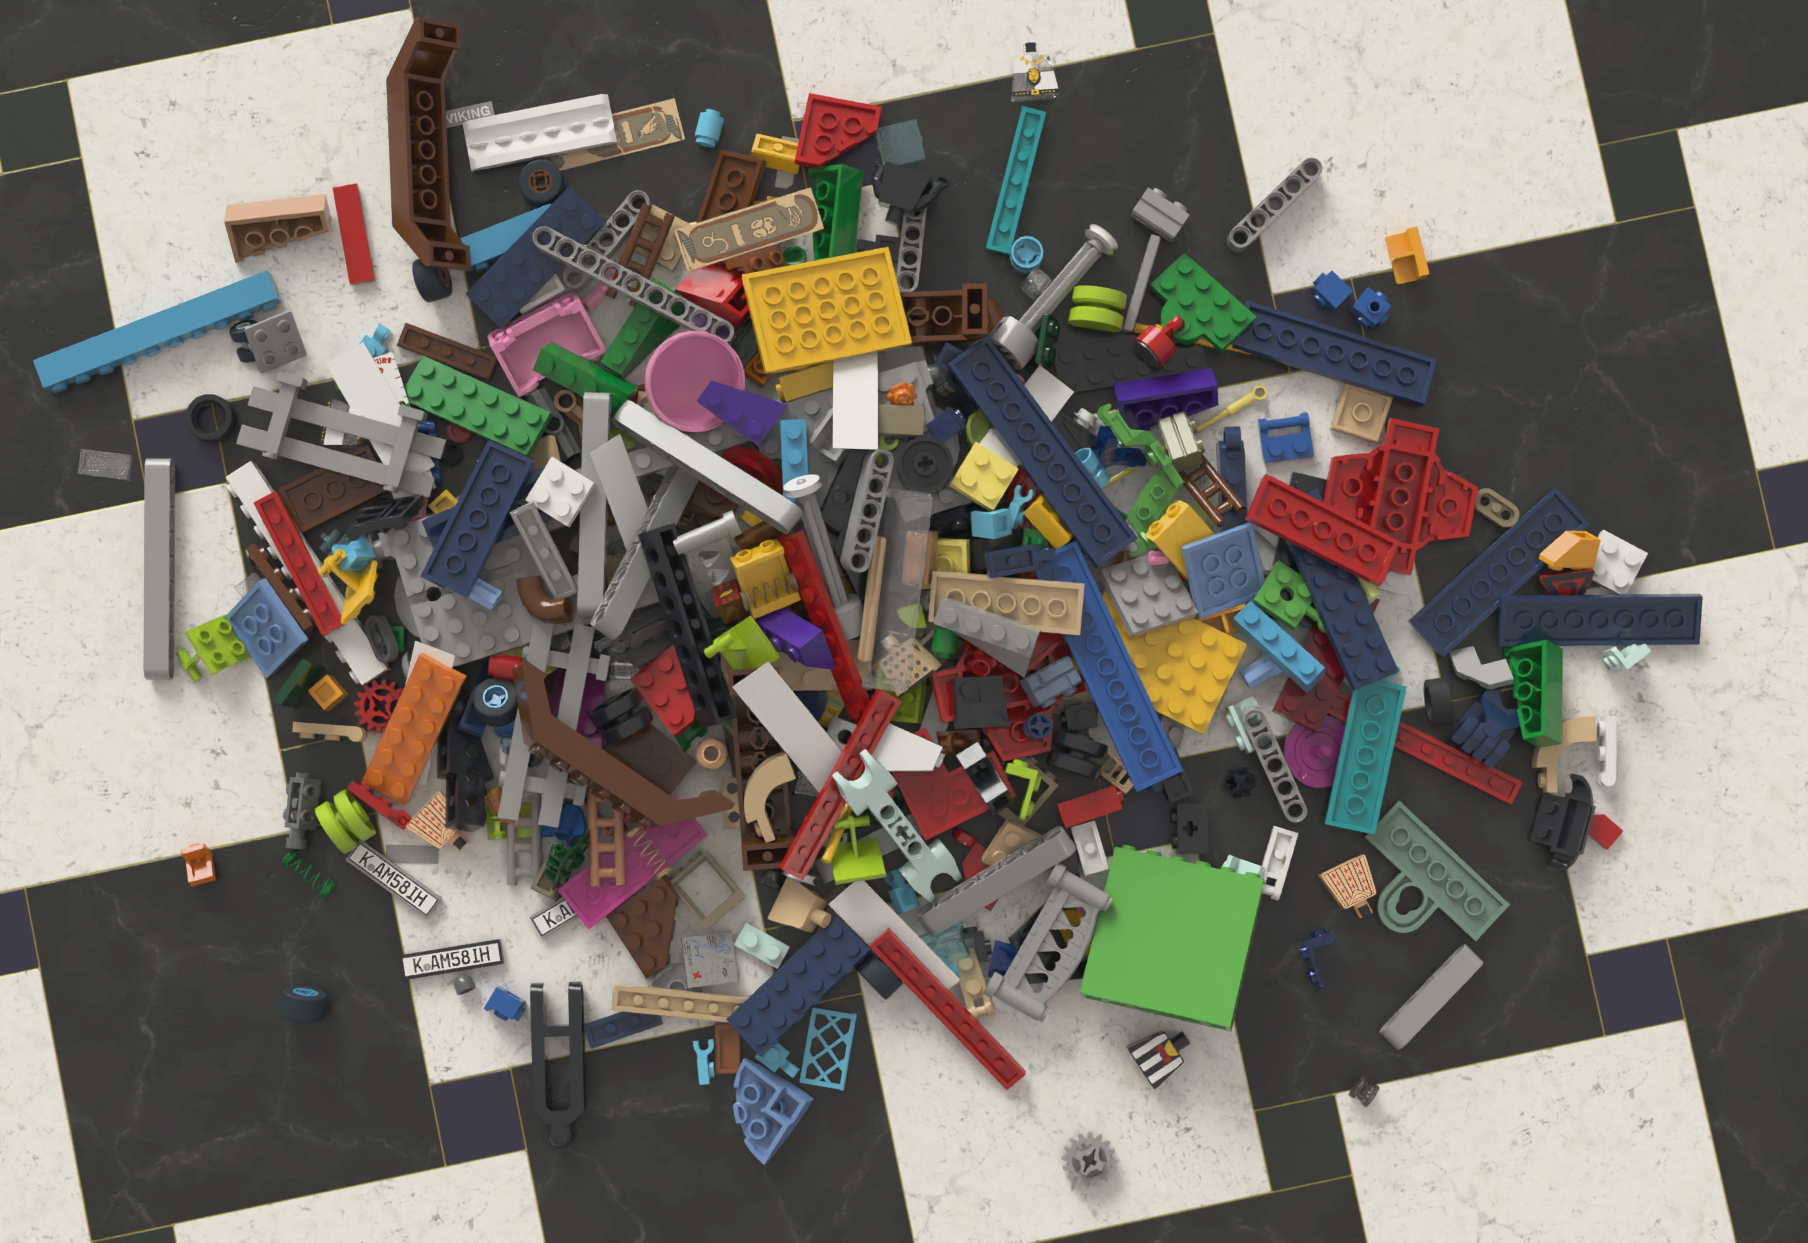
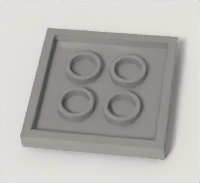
[1098,555,1199,638]

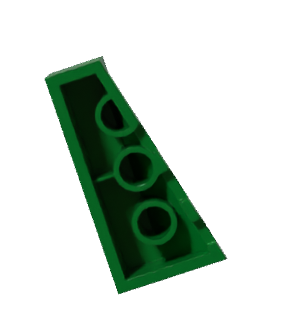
[808,164,863,261]
[600,278,686,379]
[533,342,639,430]
[1503,640,1563,748]

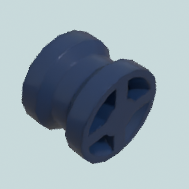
[1023,713,1052,741]

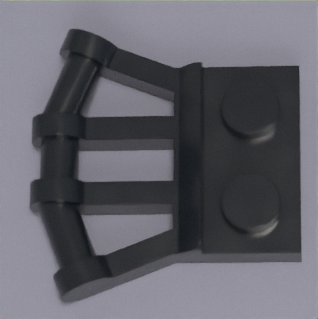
[346,495,426,541]

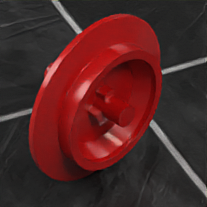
[721,446,783,495]

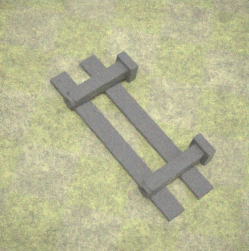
[236,371,447,498]
[498,618,610,828]

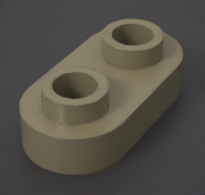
[1474,488,1519,528]

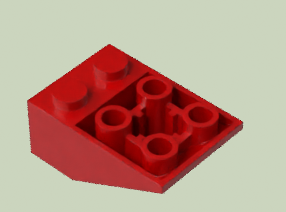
[675,263,751,334]

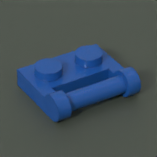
[1258,412,1314,464]

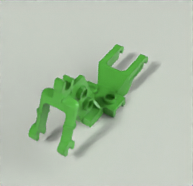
[1097,404,1184,557]

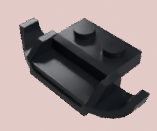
[919,504,997,538]
[1530,773,1596,873]

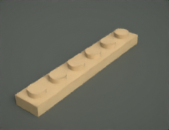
[611,983,749,1022]

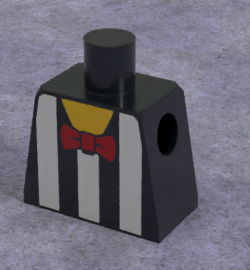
[1126,1030,1191,1089]

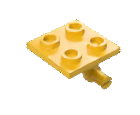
[318,549,378,625]

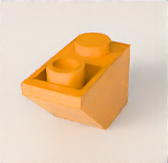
[1539,531,1601,571]

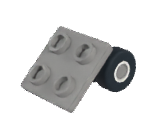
[229,310,307,373]

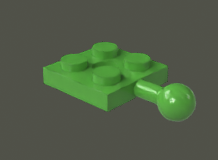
[1252,560,1326,633]

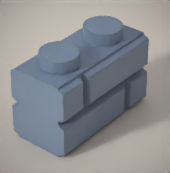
[1020,655,1082,709]

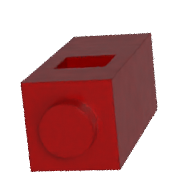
[1056,785,1125,829]

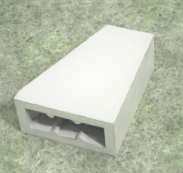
[872,723,945,772]

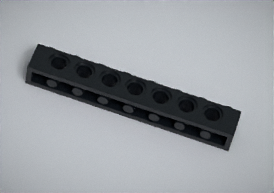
[638,523,737,728]

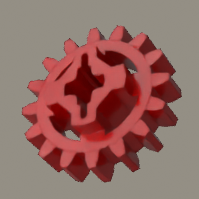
[354,679,404,734]

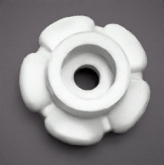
[1074,408,1097,429]

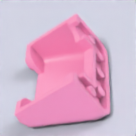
[488,291,607,398]

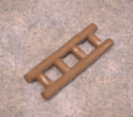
[587,787,626,886]

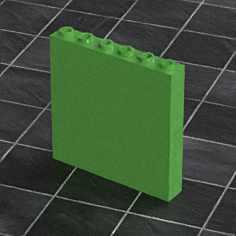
[1080,845,1265,1032]

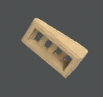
[1088,749,1133,795]

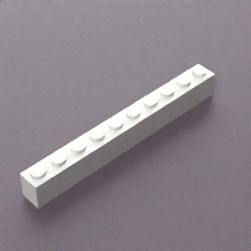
[226,461,391,686]

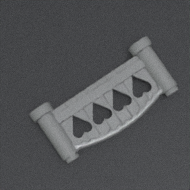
[673,510,743,620]
[983,863,1113,1022]

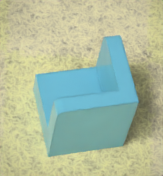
[971,508,1012,539]
[331,534,376,572]

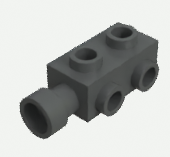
[283,773,321,850]

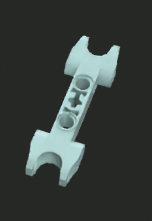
[832,750,963,903]

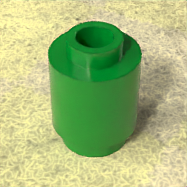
[931,625,959,659]

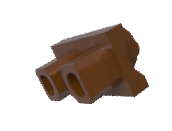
[936,729,983,756]

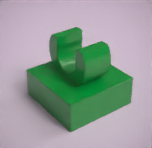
[1022,528,1049,549]

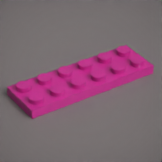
[558,796,708,930]

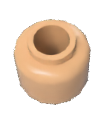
[695,737,729,770]

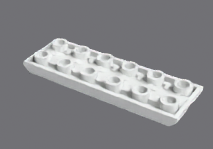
[462,94,617,172]

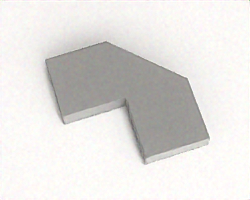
[1449,646,1514,690]

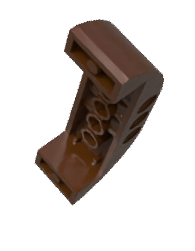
[900,283,988,347]
[728,666,792,871]

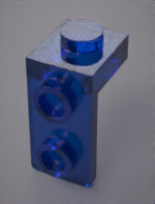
[926,407,966,444]
[1299,928,1336,989]

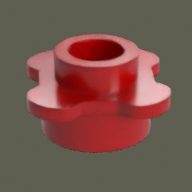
[967,650,997,677]

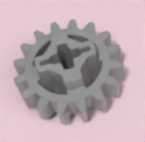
[1061,1131,1117,1188]

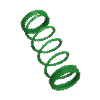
[282,849,336,898]

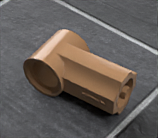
[554,390,583,428]

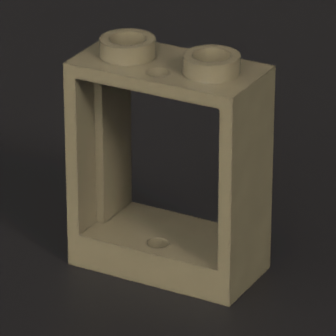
[998,756,1058,826]
[669,850,746,930]

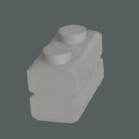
[1130,188,1189,243]

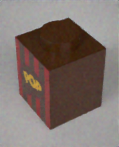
[712,579,748,624]

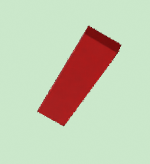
[333,183,375,285]

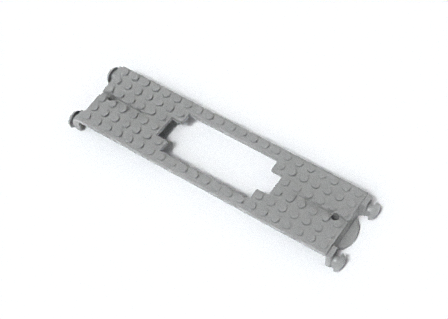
[366,355,974,680]

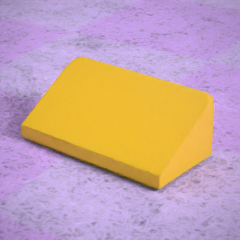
[751,134,800,174]
[1024,495,1072,549]

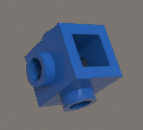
[1349,287,1392,329]

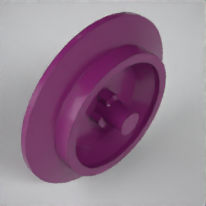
[1284,716,1345,788]

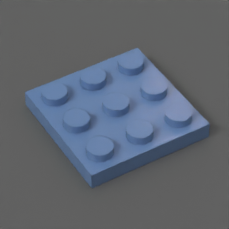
[1181,523,1265,619]
[224,578,309,678]

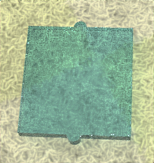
[875,119,926,165]

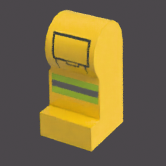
[818,690,845,728]

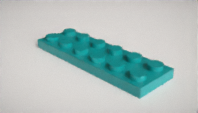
[1324,681,1407,835]

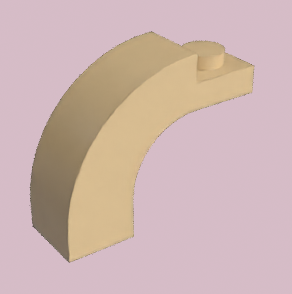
[1531,716,1597,793]
[744,751,796,843]

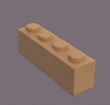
[224,194,331,263]

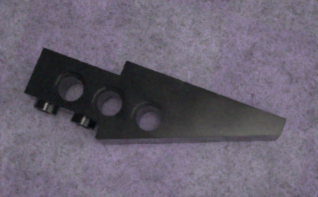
[437,686,494,832]

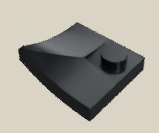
[951,675,1010,729]

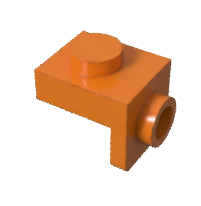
[181,844,216,887]

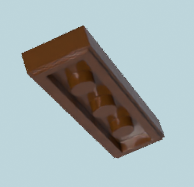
[397,323,498,382]

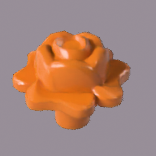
[887,382,918,406]

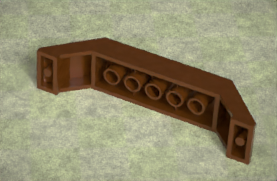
[386,16,471,271]
[512,660,735,829]

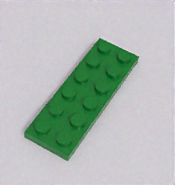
[404,356,553,458]

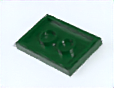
[274,659,326,708]

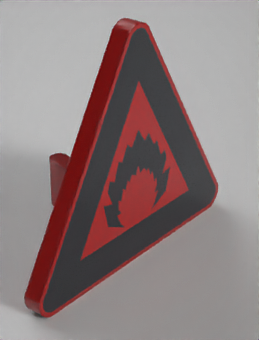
[1539,568,1595,595]

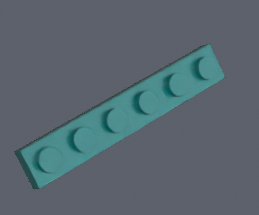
[986,106,1046,256]

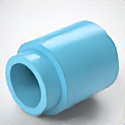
[695,109,724,148]

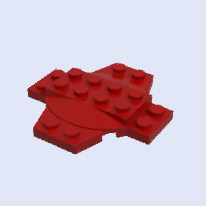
[1323,418,1478,576]
[930,639,1086,762]

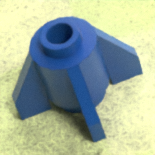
[540,802,587,848]

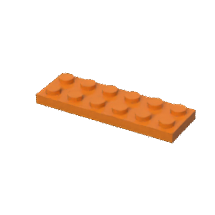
[362,652,467,805]

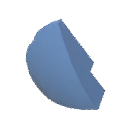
[733,1058,814,1165]

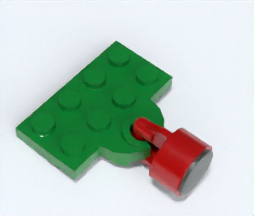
[1134,253,1256,368]

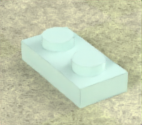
[734,922,790,969]

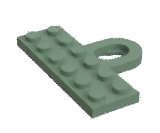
[1364,800,1510,941]

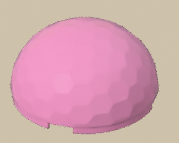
[645,331,745,432]

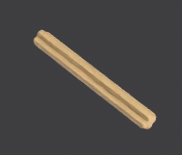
[858,536,887,662]

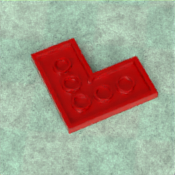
[892,728,1016,841]

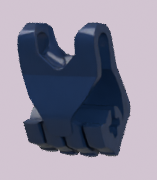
[1451,686,1520,769]

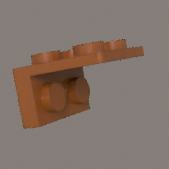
[725,244,786,274]

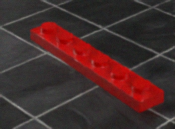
[253,491,347,636]

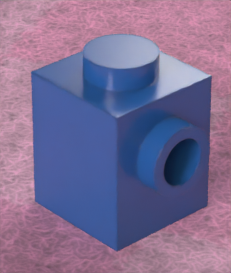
[1311,270,1353,313]

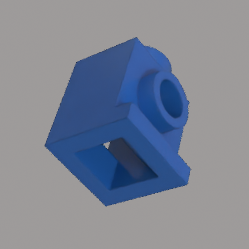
[484,986,526,1022]

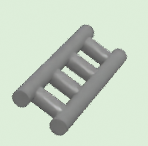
[506,792,542,886]

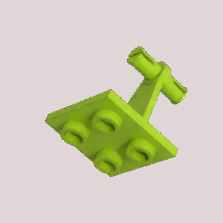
[175,614,251,683]
[704,616,781,669]
[831,815,886,885]

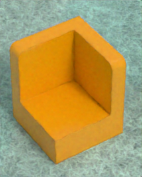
[308,674,349,711]

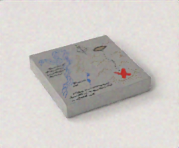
[681,931,738,989]

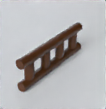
[606,203,675,307]
[1165,453,1246,527]

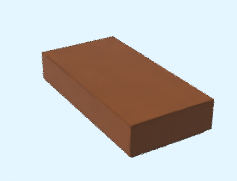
[714,1022,741,1074]

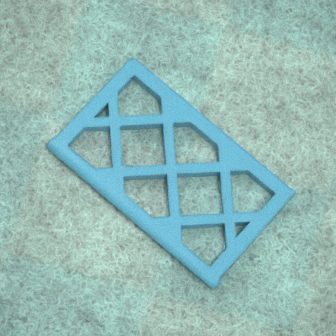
[799,1007,857,1091]

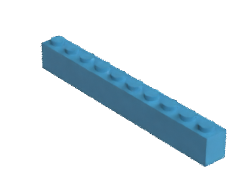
[33,270,282,393]

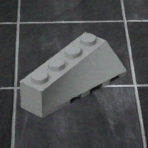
[933,597,1041,678]

